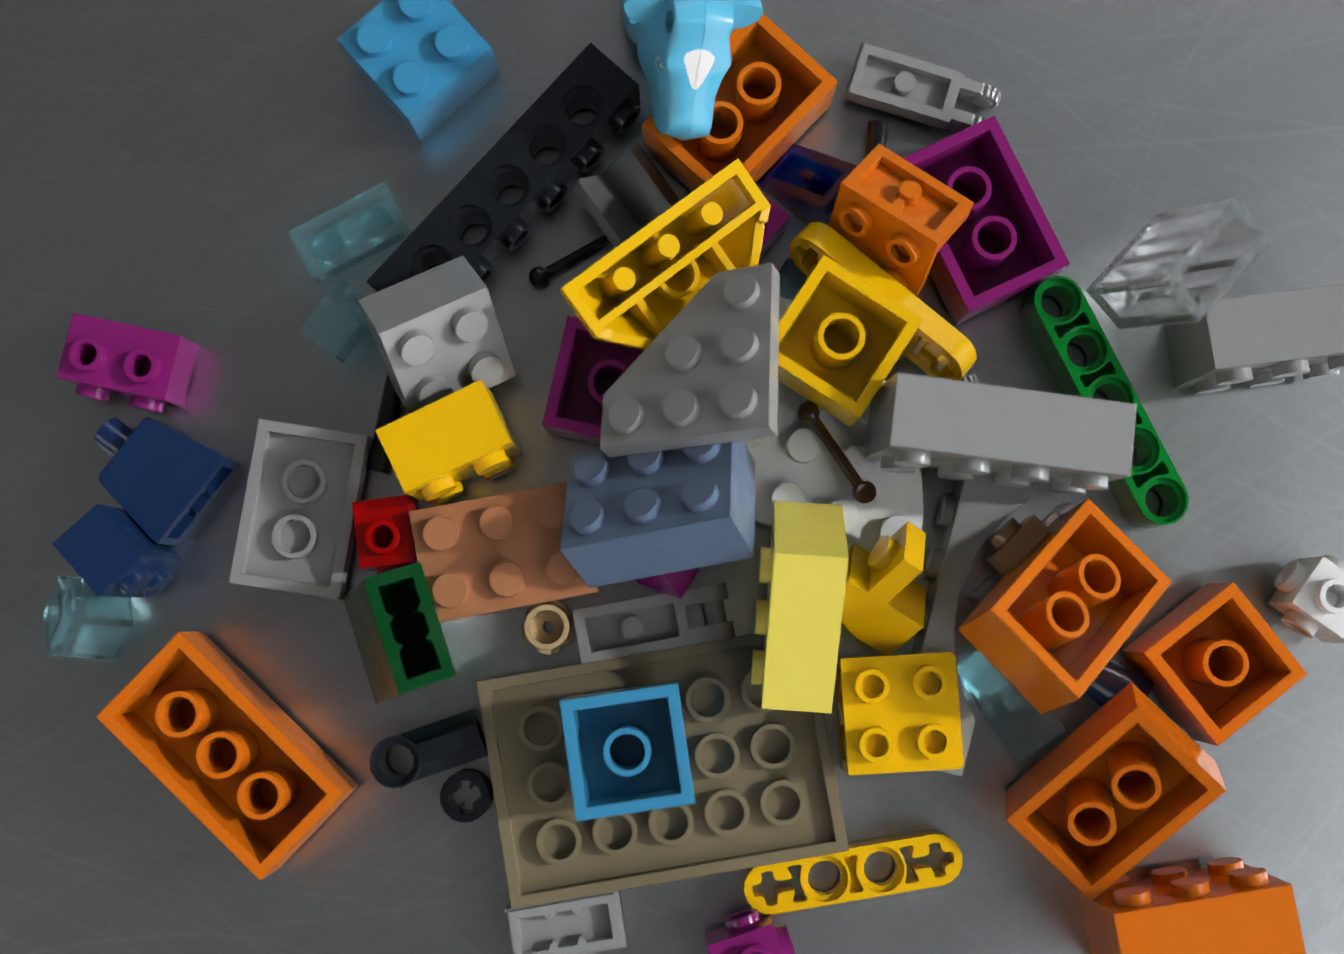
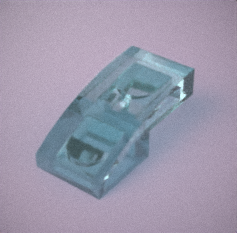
[956,650,1066,765]

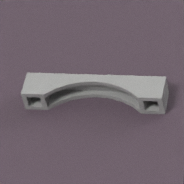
[911,475,1034,777]

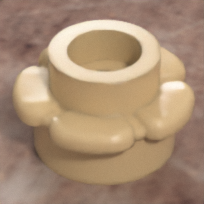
[521,601,576,655]

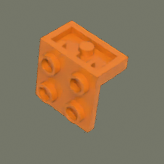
[828,144,974,298]

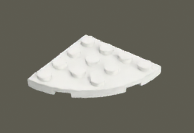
[743,296,924,552]

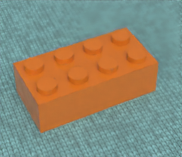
[96,631,359,881]

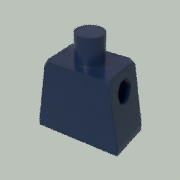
[93,417,241,546]

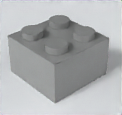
[358,255,516,414]

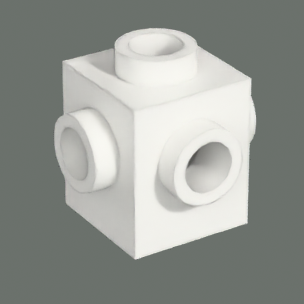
[1268,555,1344,643]

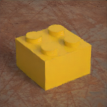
[778,255,924,427]
[375,379,523,505]

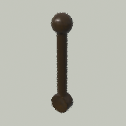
[797,401,876,504]

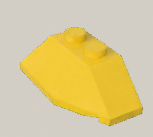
[559,158,771,350]

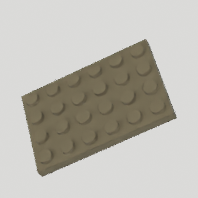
[476,634,849,909]

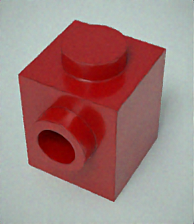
[352,494,420,574]

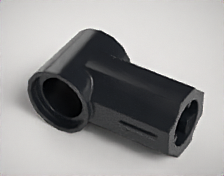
[370,708,488,789]

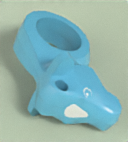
[621,0,763,141]

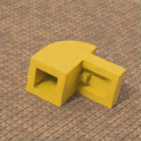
[842,521,927,656]

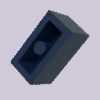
[52,504,184,598]

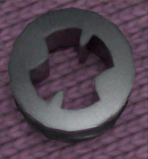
[440,768,494,823]

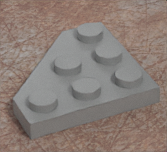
[600,263,780,458]

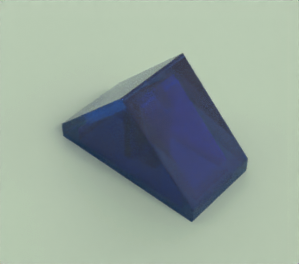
[757,143,858,226]

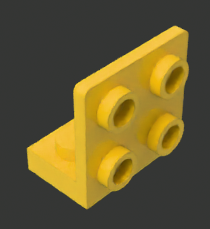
[835,652,964,775]

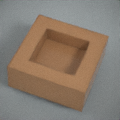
[985,515,1051,575]

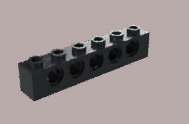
[366,42,641,292]

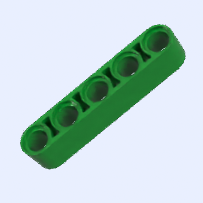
[1020,276,1189,529]

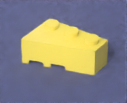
[751,500,848,714]

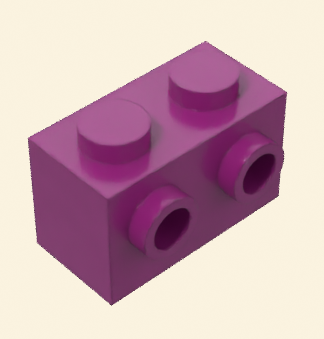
[56,313,200,414]

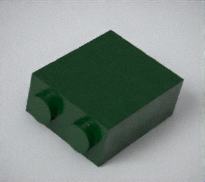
[343,562,456,704]

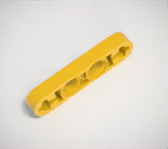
[789,221,977,381]
[743,830,963,914]

